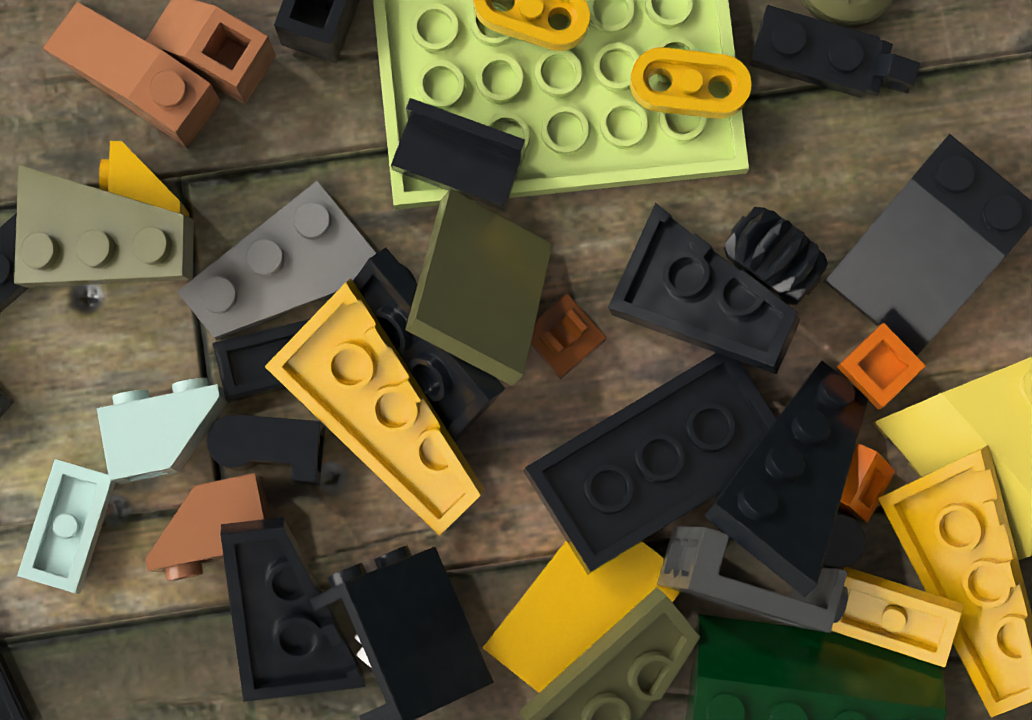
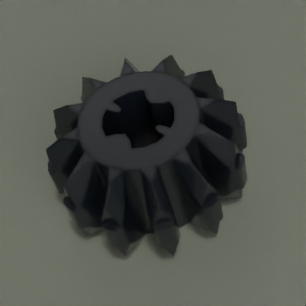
[724,207,828,305]

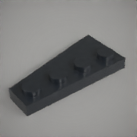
[704,360,868,597]

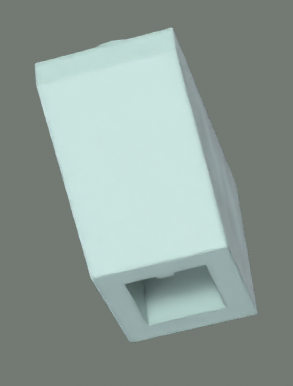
[97,378,228,484]

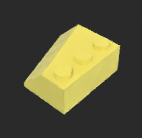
[873,357,1032,560]

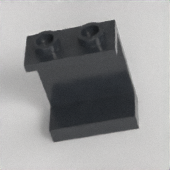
[310,545,494,720]

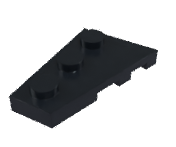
[220,517,366,702]

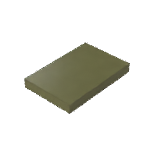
[405,188,552,386]

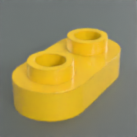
[473,0,590,51]
[630,47,752,119]

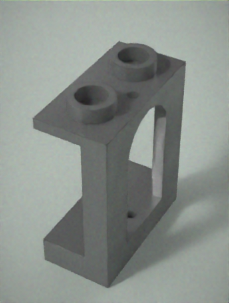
[657,526,848,633]

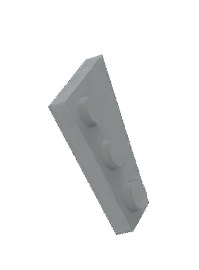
[177,181,376,341]

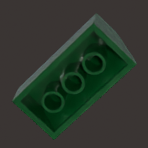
[685,614,946,720]

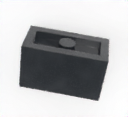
[391,98,525,211]

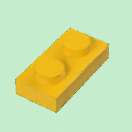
[831,567,964,667]

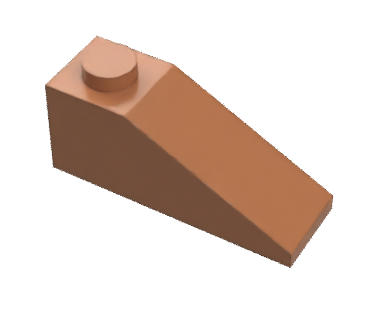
[43,2,221,149]

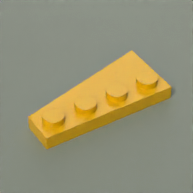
[265,278,484,536]
[878,445,1032,718]

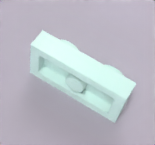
[17,459,116,594]

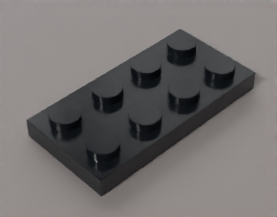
[523,353,776,575]

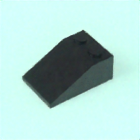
[823,134,1032,356]

